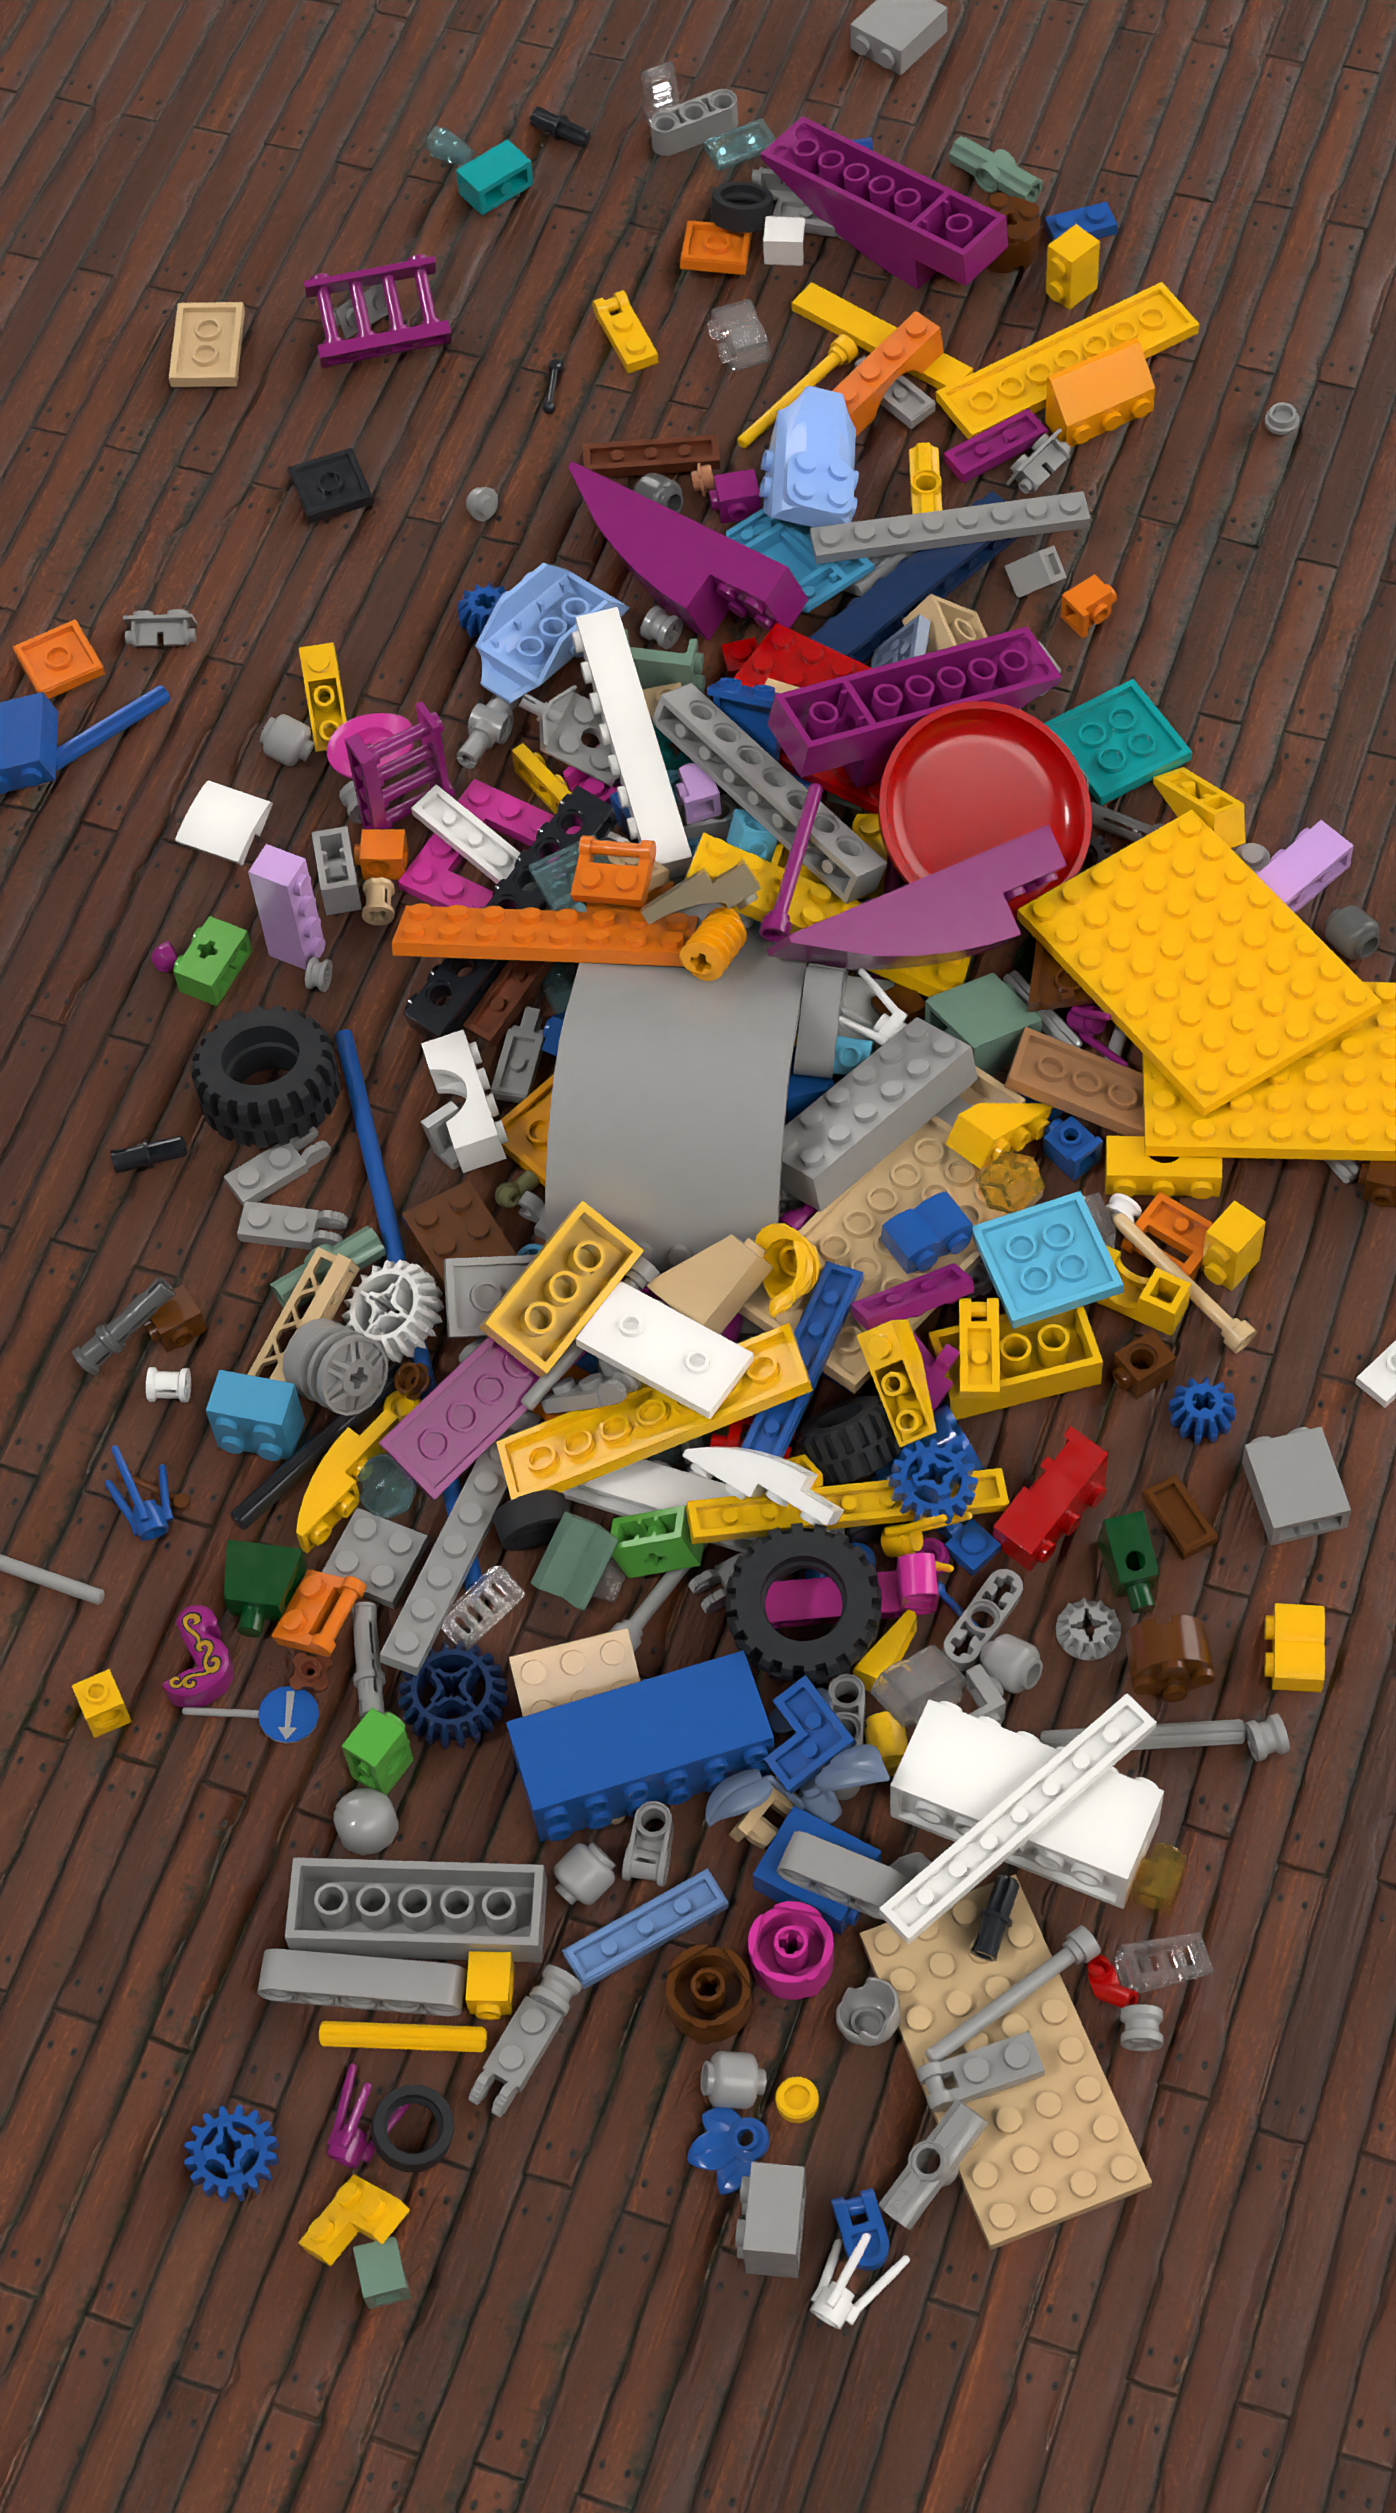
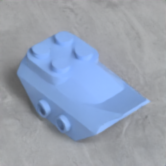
[759,386,859,527]
[475,563,630,703]

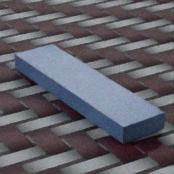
[562,1868,729,1990]

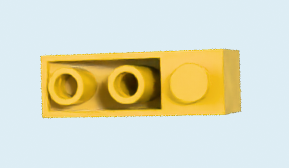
[299,642,347,752]
[945,1103,1053,1169]
[856,1319,937,1447]

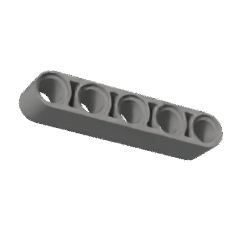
[257,1949,467,2016]

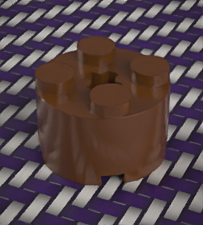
[983,192,1041,273]
[1126,1615,1215,1702]
[665,1944,752,2045]

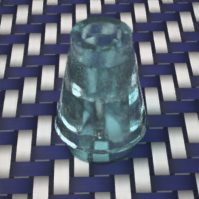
[425,126,475,166]

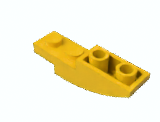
[296,1409,399,1554]

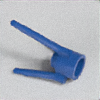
[105,1445,174,1541]

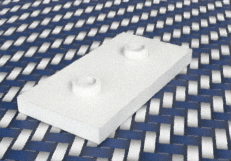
[576,1281,754,1419]

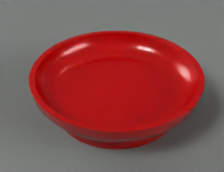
[877,701,1092,920]

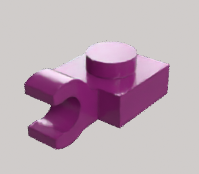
[923,1343,960,1413]

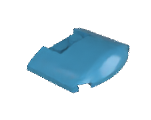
[726,508,875,612]

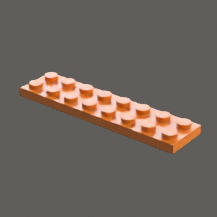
[392,903,699,967]

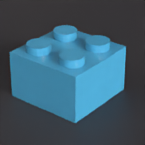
[206,1370,305,1461]

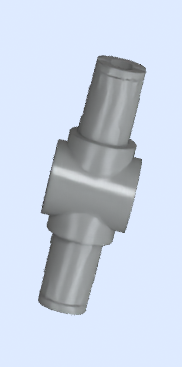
[457,695,523,769]

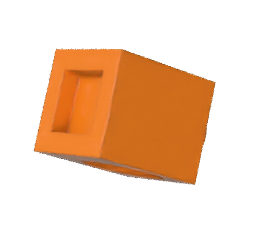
[354,829,409,880]

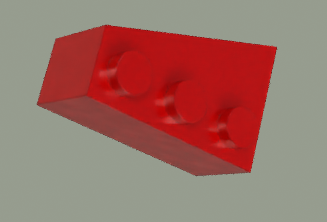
[993,1426,1109,1572]

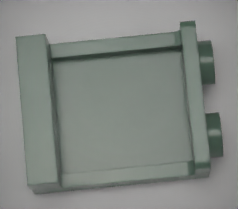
[624,629,706,694]

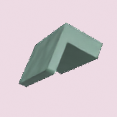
[531,1511,618,1610]

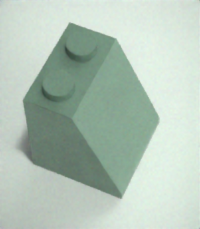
[925,973,1042,1076]

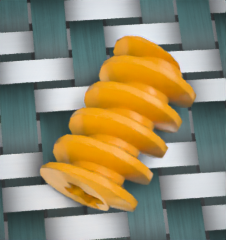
[679,906,747,981]

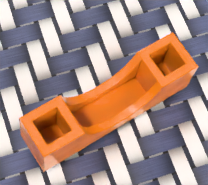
[832,311,944,437]

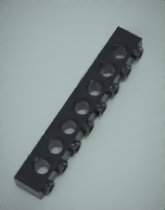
[404,786,618,1040]

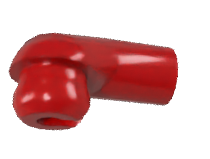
[1087,1955,1139,2008]

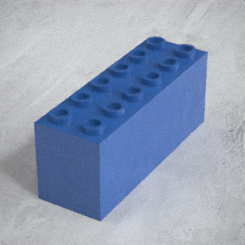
[506,1650,775,1842]

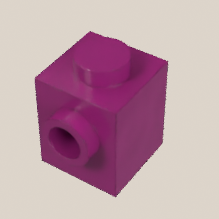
[709,469,761,524]

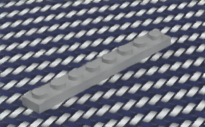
[810,491,1091,564]
[380,1410,542,1676]

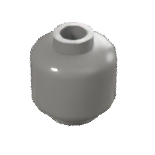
[259,714,315,766]
[980,1634,1043,1694]
[554,1842,616,1905]
[701,2051,766,2109]

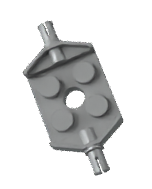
[519,685,667,787]

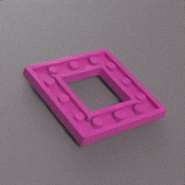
[398,779,581,908]

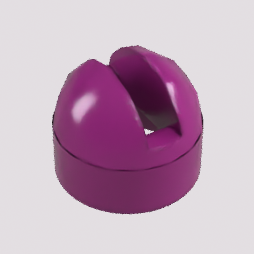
[151,940,178,973]

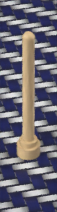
[1112,1213,1257,1354]

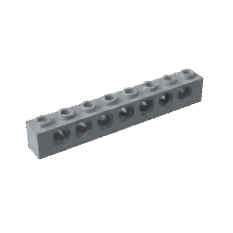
[652,683,888,904]

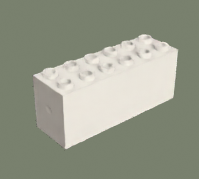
[890,1699,1164,1909]

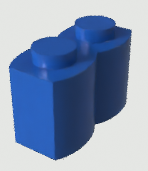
[881,1191,973,1274]

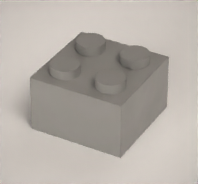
[735,2162,806,2278]

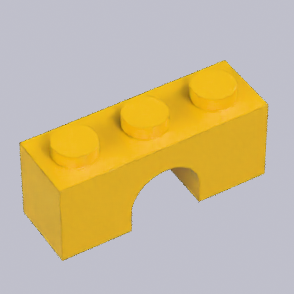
[1105,1136,1222,1199]
[1096,1245,1192,1336]

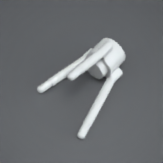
[839,968,908,1045]
[810,2233,910,2329]

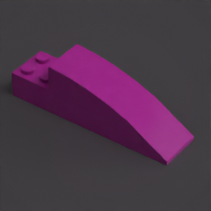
[760,116,1008,290]
[568,461,809,641]
[767,626,1062,788]
[766,824,1067,970]

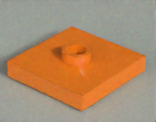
[680,221,752,275]
[13,619,105,699]

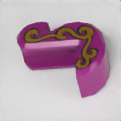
[162,1605,234,1708]

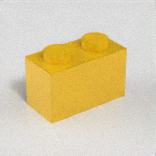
[1046,224,1100,310]
[1201,1200,1266,1291]

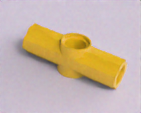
[909,442,942,514]

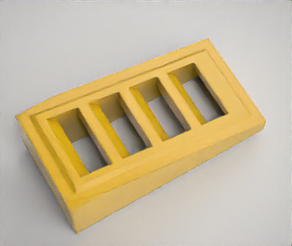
[853,1609,917,1697]

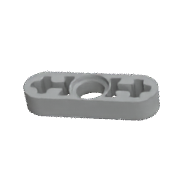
[942,1569,1023,1671]

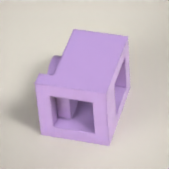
[675,763,721,825]

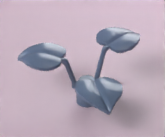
[706,1688,890,1828]

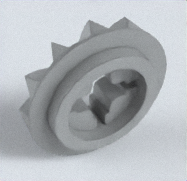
[1056,1597,1121,1660]

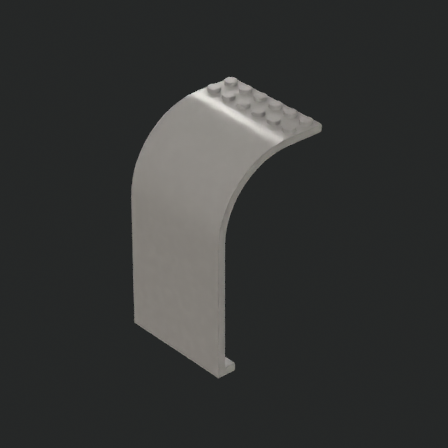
[545,903,809,1293]

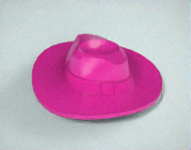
[327,713,414,779]

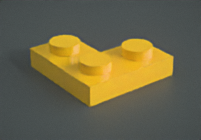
[298,2174,410,2266]

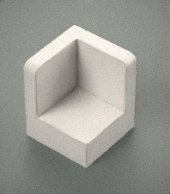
[763,216,805,266]

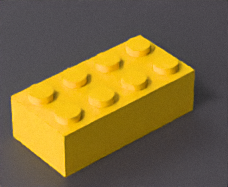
[479,1201,644,1377]
[928,1306,1103,1420]

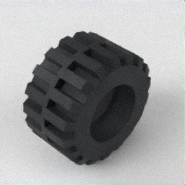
[794,1396,904,1485]

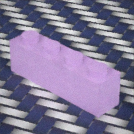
[1254,820,1354,913]
[248,844,325,970]

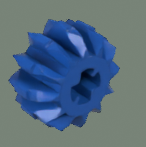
[457,582,506,639]
[1168,1375,1236,1445]

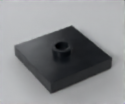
[288,448,374,524]

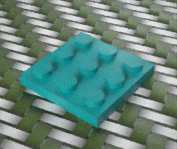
[1044,679,1192,806]

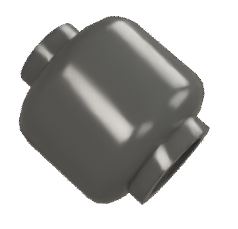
[633,473,684,513]
[1325,905,1381,960]

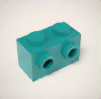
[456,139,534,215]

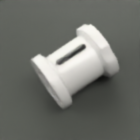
[146,1367,191,1403]

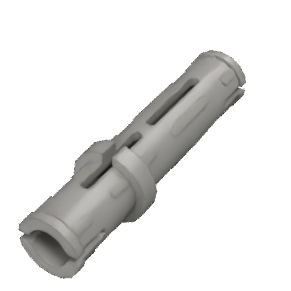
[351,1601,386,1720]

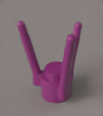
[1067,1004,1128,1067]
[326,2063,411,2169]

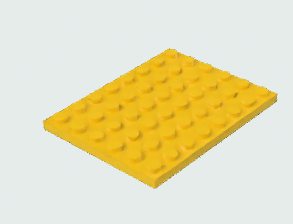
[1017,810,1382,1117]
[1142,982,1396,1161]

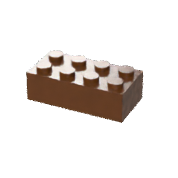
[402,1180,517,1342]

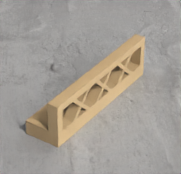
[247,1247,359,1382]

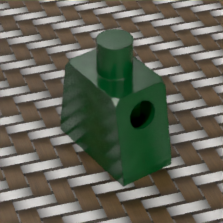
[1097,1510,1159,1613]
[224,1540,307,1638]

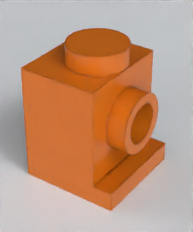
[1061,574,1117,639]

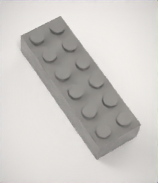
[780,1017,978,1212]
[285,1858,548,1963]

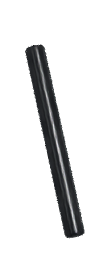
[230,1362,402,1530]

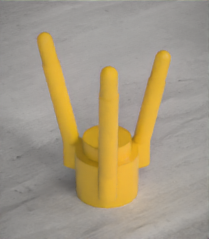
[881,1512,973,1573]

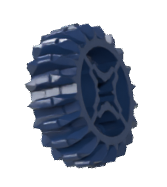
[398,1640,508,1750]

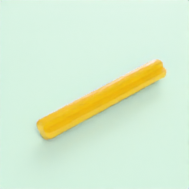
[319,2021,487,2052]

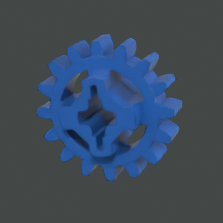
[888,1438,978,1526]
[184,2105,279,2202]

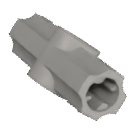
[878,2099,989,2230]

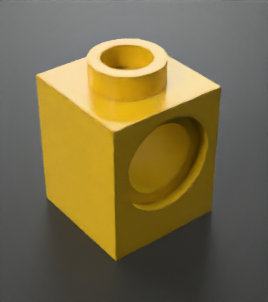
[71,1669,132,1738]
[466,1951,515,2020]

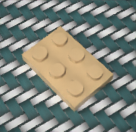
[169,302,245,387]
[509,1628,640,1717]

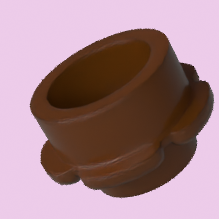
[394,1362,431,1400]

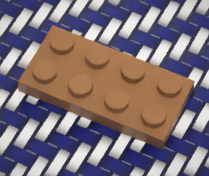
[1004,1027,1144,1136]

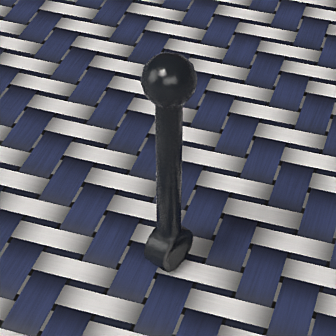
[542,359,562,414]

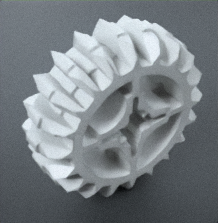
[342,1259,445,1363]

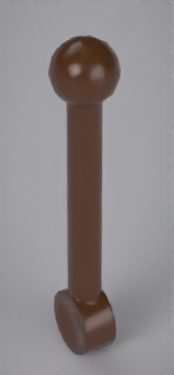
[116,1469,190,1511]

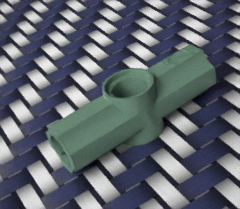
[949,136,1043,203]
[270,1225,386,1309]

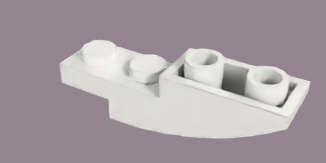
[682,1446,844,1526]

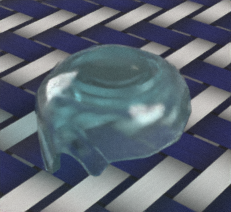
[358,1454,417,1519]

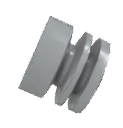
[283,1318,388,1416]

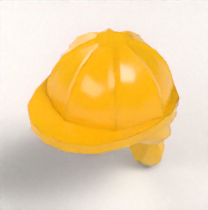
[755,1223,821,1318]

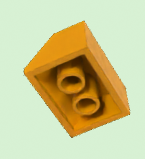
[1045,338,1155,447]

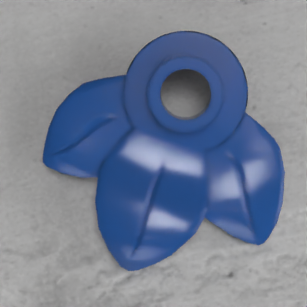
[687,2108,770,2195]

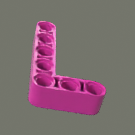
[765,1553,939,1629]

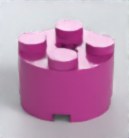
[748,1901,834,2000]

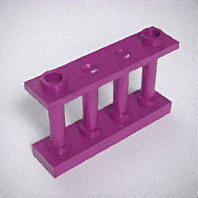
[304,254,451,368]
[345,701,455,829]

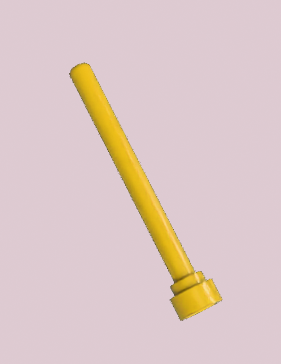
[737,334,859,448]

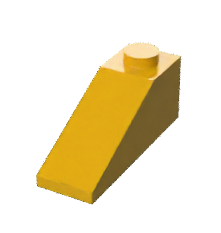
[1153,767,1246,848]

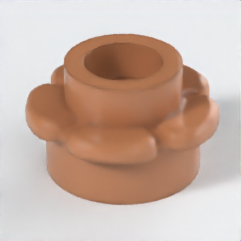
[691,463,715,497]

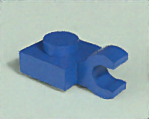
[936,1519,1001,1577]

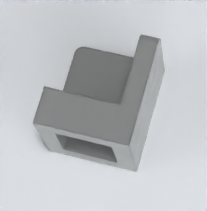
[1005,545,1067,597]

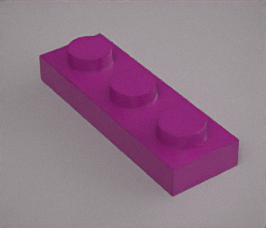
[944,409,1048,483]
[850,1263,975,1331]

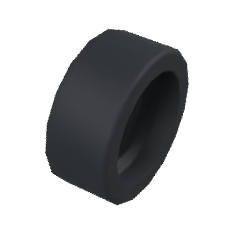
[711,182,774,233]
[493,1490,570,1551]
[372,2085,454,2172]

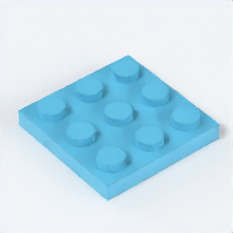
[972,1191,1124,1329]

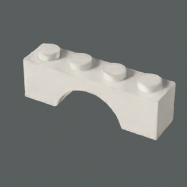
[421,1029,509,1173]

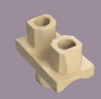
[729,1776,799,1849]

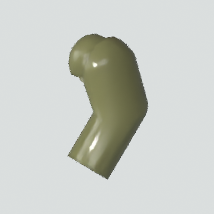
[495,1170,540,1208]

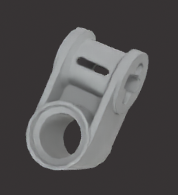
[622,1801,674,1887]

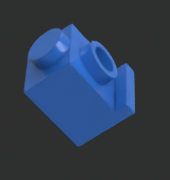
[1043,1116,1103,1182]

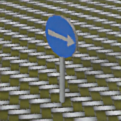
[182,1686,319,1744]

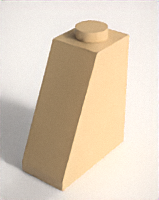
[647,1234,774,1335]

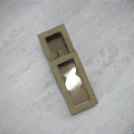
[641,860,761,925]

